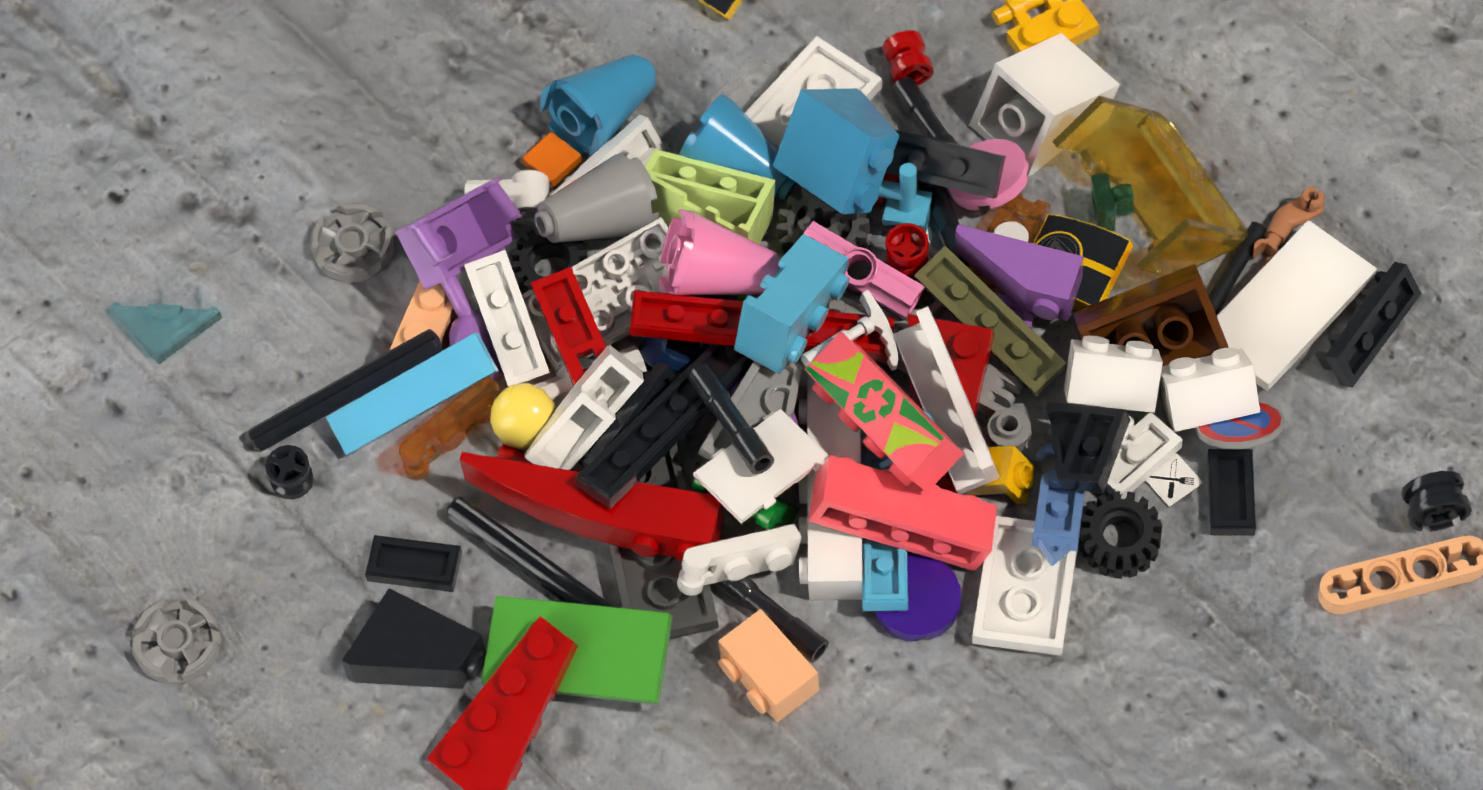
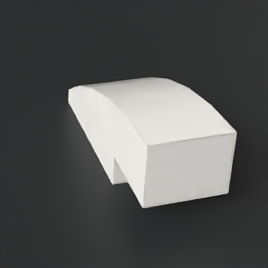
[524,344,644,470]

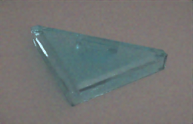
[110,302,222,365]

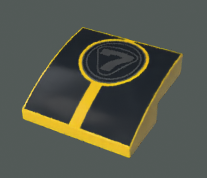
[1034,213,1133,310]

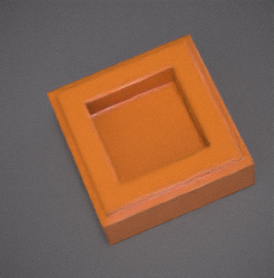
[522,131,582,189]

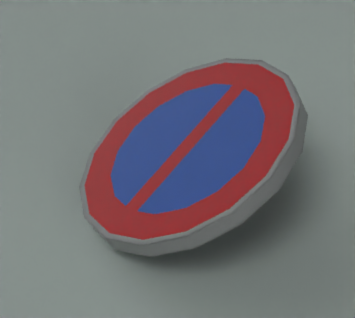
[1195,401,1284,450]

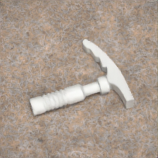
[801,290,898,370]

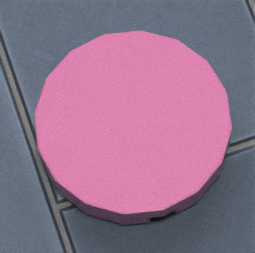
[947,139,1030,210]

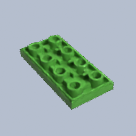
[481,596,673,705]

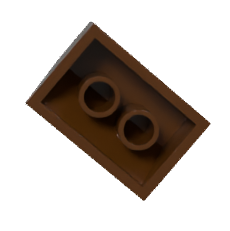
[1073,264,1229,385]

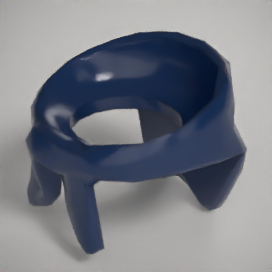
[639,337,711,373]

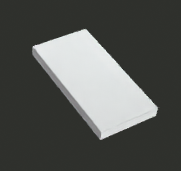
[522,217,697,374]
[1217,220,1377,391]

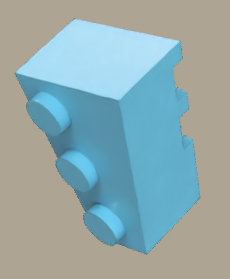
[734,234,850,375]

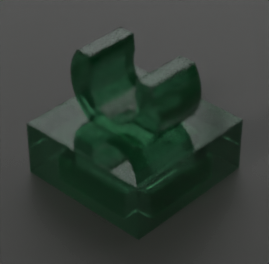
[1091,173,1134,231]

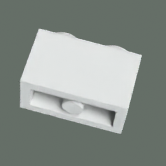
[1064,336,1163,413]
[1160,348,1260,432]

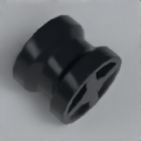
[265,445,314,500]

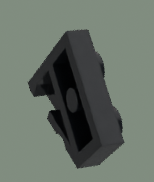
[1046,403,1131,493]

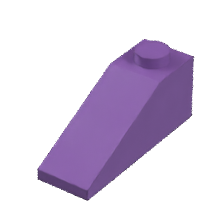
[955,224,1083,321]

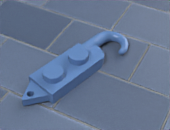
[1032,442,1085,566]

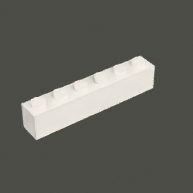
[799,360,863,600]

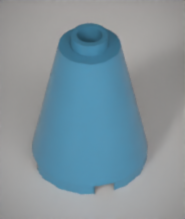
[540,54,656,157]
[679,94,797,201]

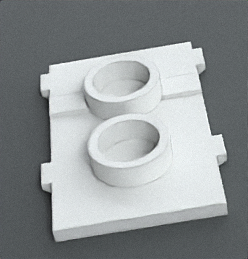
[693,409,828,523]

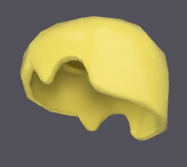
[490,383,555,450]

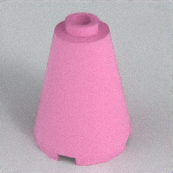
[659,209,780,296]

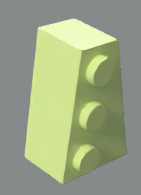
[645,149,776,244]

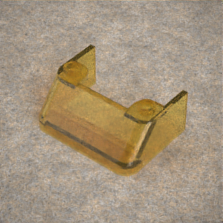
[1052,96,1248,276]

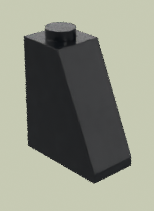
[341,588,486,689]

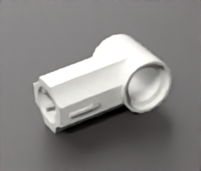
[464,170,549,226]

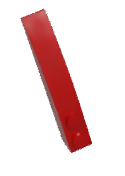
[460,452,725,562]

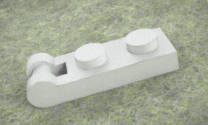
[677,524,802,596]

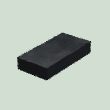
[1207,449,1256,536]
[365,535,462,592]

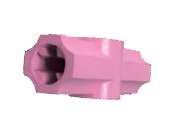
[804,221,925,320]

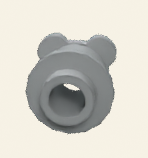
[987,408,1032,459]

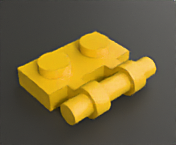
[991,0,1099,54]

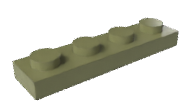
[914,246,1067,397]

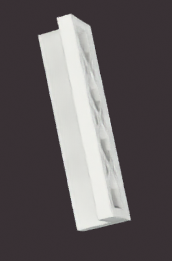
[893,307,1000,494]

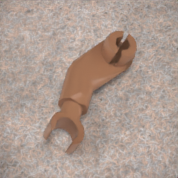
[1252,187,1325,265]

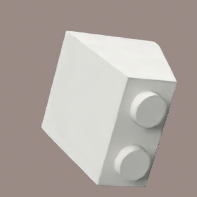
[969,33,1120,177]

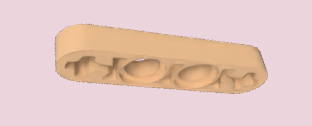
[1318,535,1483,614]

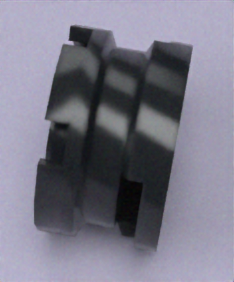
[1401,471,1472,532]

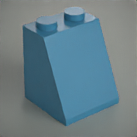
[773,88,899,214]

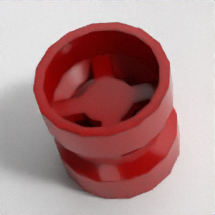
[883,30,934,86]
[885,223,929,281]

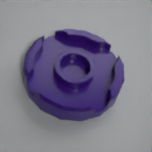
[875,555,961,641]

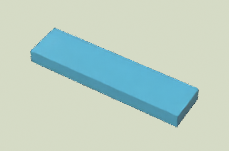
[326,333,499,455]
[861,453,908,611]

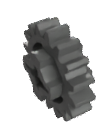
[777,188,870,253]

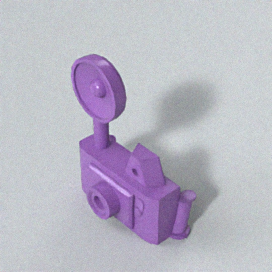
[395,176,525,384]

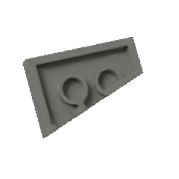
[698,361,803,461]

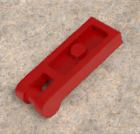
[531,267,606,387]

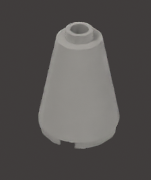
[534,151,659,243]

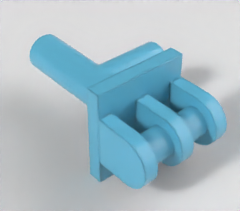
[878,163,933,232]

